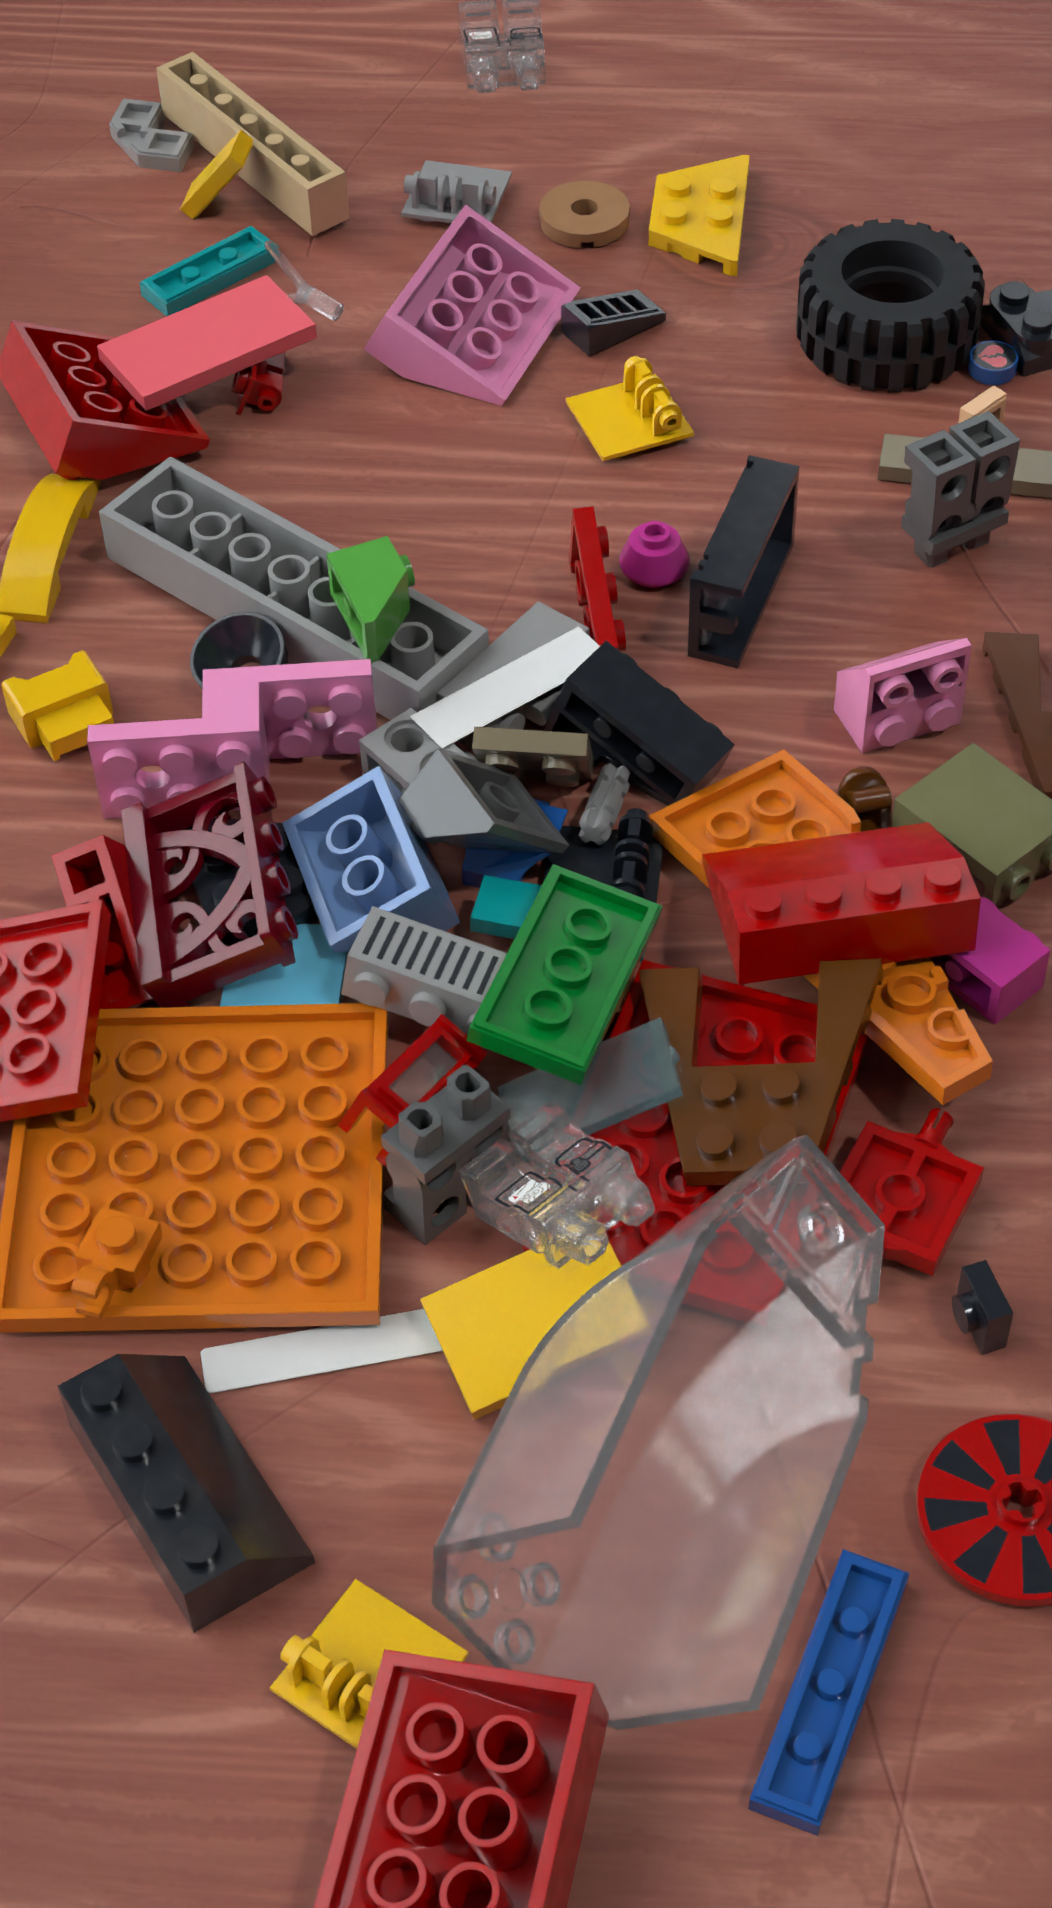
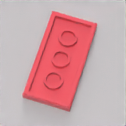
[97,275,317,411]

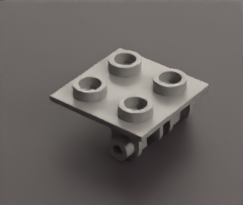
[401,160,512,223]

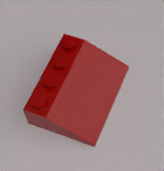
[0,321,210,480]
[702,822,981,985]
[314,1649,609,1908]

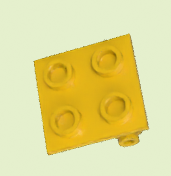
[566,356,694,461]
[270,1579,469,1749]

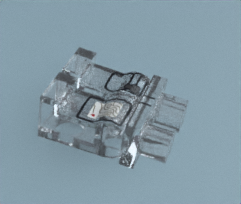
[458,0,545,93]
[458,1101,655,1269]

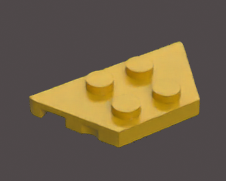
[648,155,750,276]

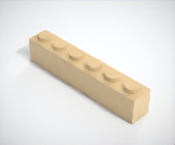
[156,52,349,236]

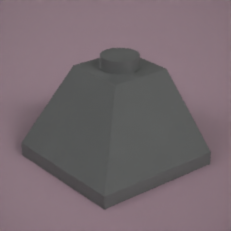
[398,749,569,854]

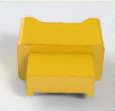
[2,650,114,761]

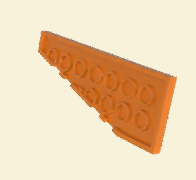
[648,749,993,1105]

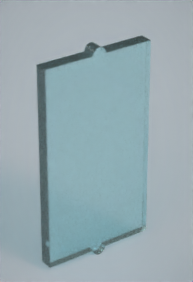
[498,1017,683,1166]

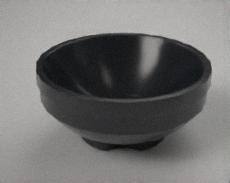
[190,612,288,690]

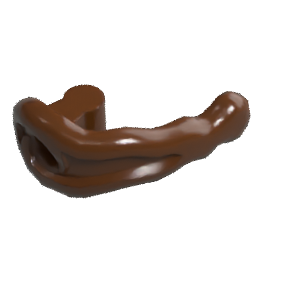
[838,766,892,832]

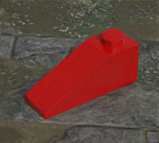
[51,835,154,1009]

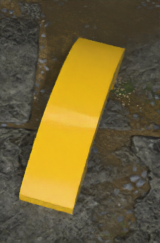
[0,474,100,623]

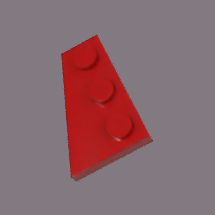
[568,506,626,651]

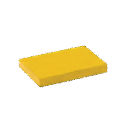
[420,1219,654,1420]

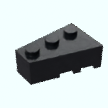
[543,641,735,806]

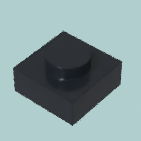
[952,1260,1013,1355]

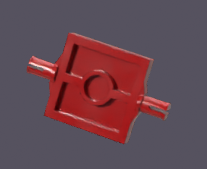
[815,1108,984,1286]

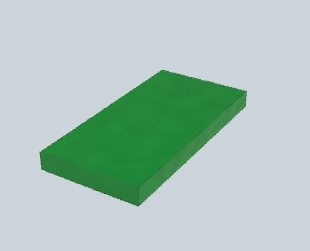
[466,864,663,1086]

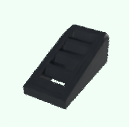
[561,289,666,356]

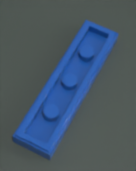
[748,1549,909,1836]

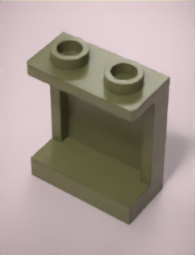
[891,743,1052,908]

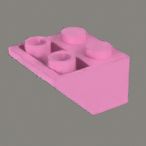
[834,638,972,754]

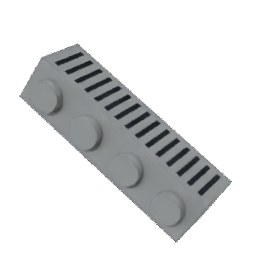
[341,906,507,1035]

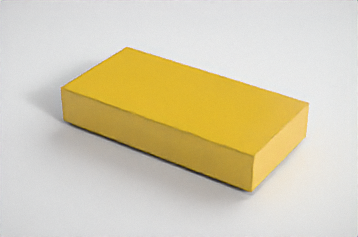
[180,129,254,219]

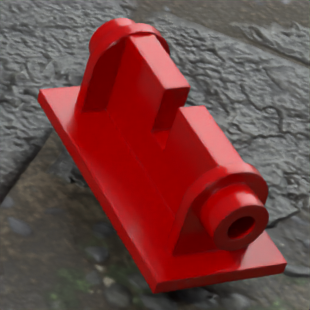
[231,352,285,415]

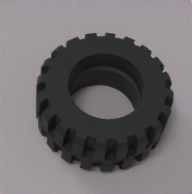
[796,219,985,393]

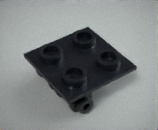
[543,808,664,903]

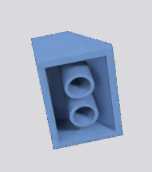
[282,766,461,952]

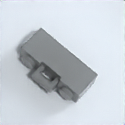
[437,601,589,749]

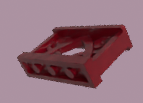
[121,761,298,1008]

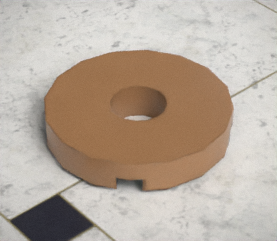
[539,180,630,248]

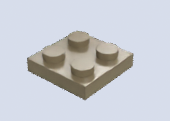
[472,726,594,787]

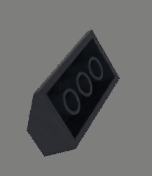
[57,1354,315,1633]

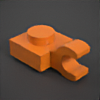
[71,1206,162,1319]

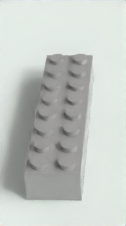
[99,456,489,720]

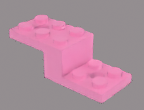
[87,659,377,819]

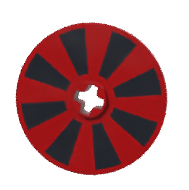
[916,1414,1052,1606]

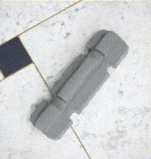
[579,763,630,845]

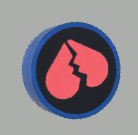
[968,340,1019,385]

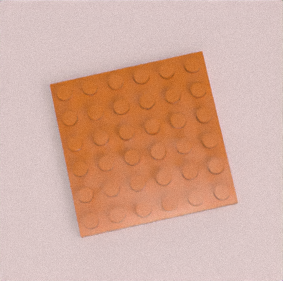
[0,1003,388,1333]

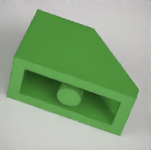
[326,536,415,663]

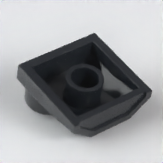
[980,281,1052,377]

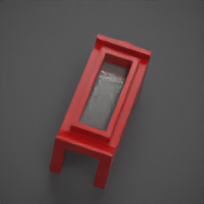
[338,1014,488,1166]

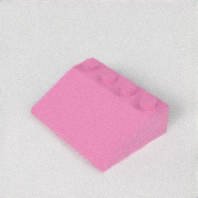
[364,204,581,406]

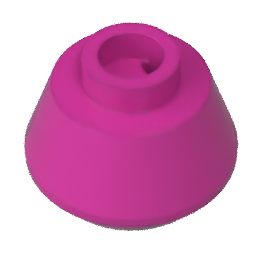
[619,521,690,589]

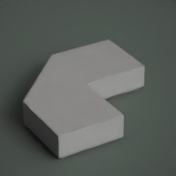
[109,98,194,172]

